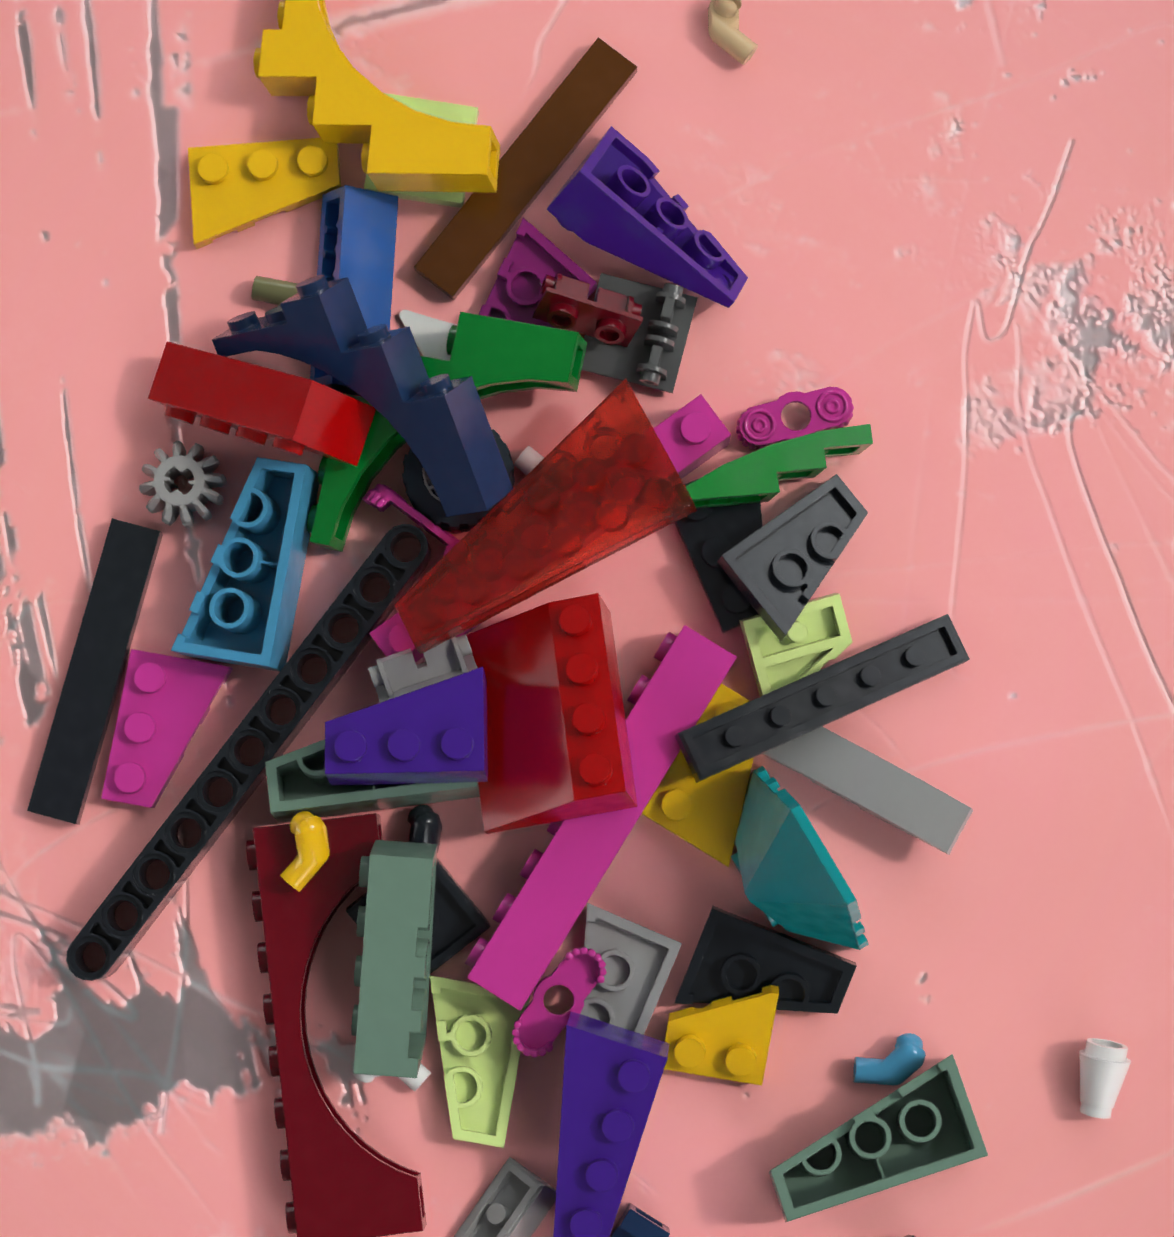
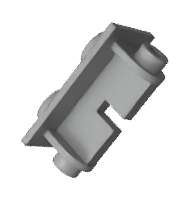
[368,633,478,703]

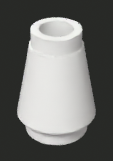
[1079,1038,1131,1119]

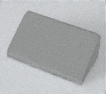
[454,1157,556,1237]

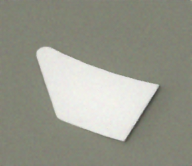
[399,309,457,361]

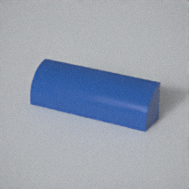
[310,185,399,395]

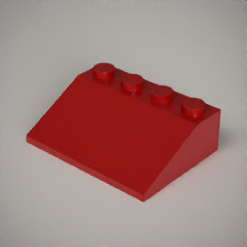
[466,593,638,834]

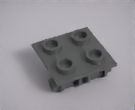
[582,273,698,394]

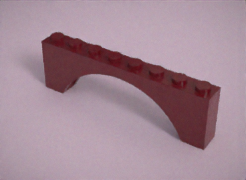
[246,813,427,1237]

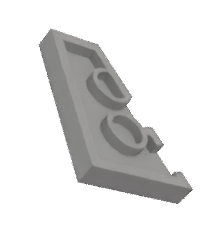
[580,903,682,1035]

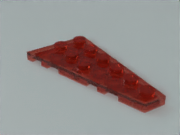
[395,379,697,654]

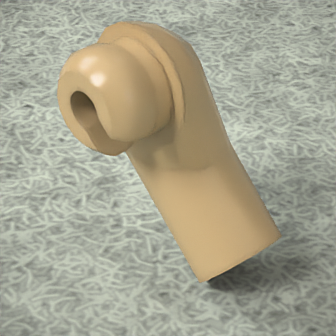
[708,0,759,65]

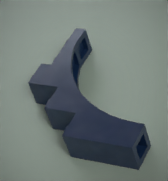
[212,275,514,517]

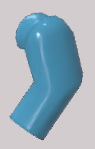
[853,1033,926,1086]

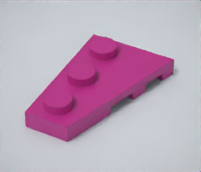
[101,649,233,808]

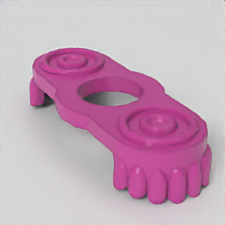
[736,386,854,450]
[362,483,470,571]
[512,947,607,1058]

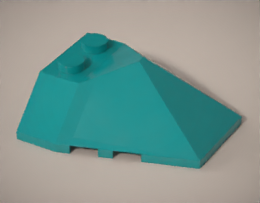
[731,766,869,950]

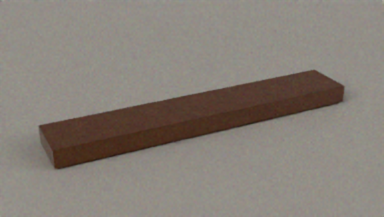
[414,37,637,301]

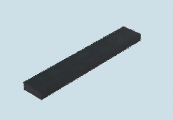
[27,518,163,825]
[675,614,970,783]

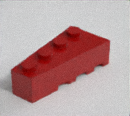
[147,341,376,466]

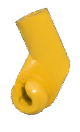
[280,811,330,892]

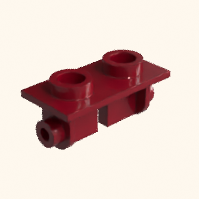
[532,273,643,348]

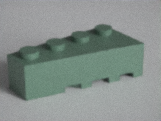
[265,739,480,823]
[769,1054,988,1223]

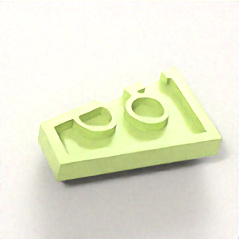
[429,975,531,1148]

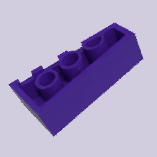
[553,1011,670,1237]

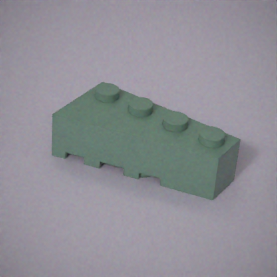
[351,840,438,1078]

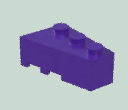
[325,667,488,785]

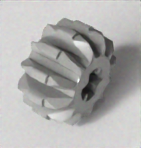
[139,441,227,528]

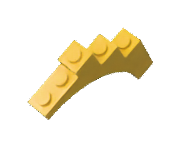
[253,0,500,193]

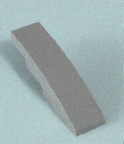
[763,727,973,855]

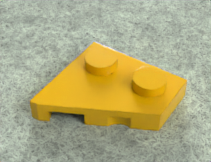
[664,985,779,1086]

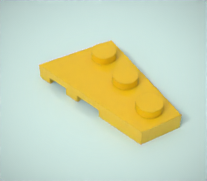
[188,137,341,249]
[642,683,754,867]

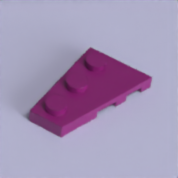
[478,217,597,396]

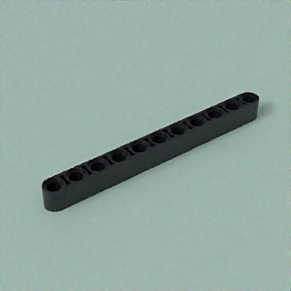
[66,524,431,981]

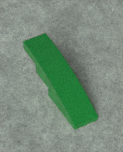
[669,424,873,511]

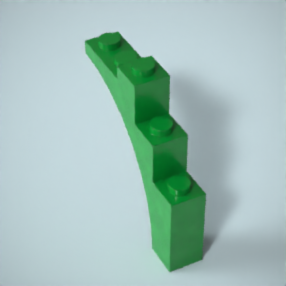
[307,312,587,552]

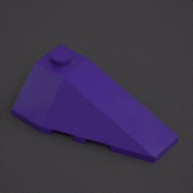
[546,126,748,308]

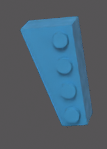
[171,457,319,672]

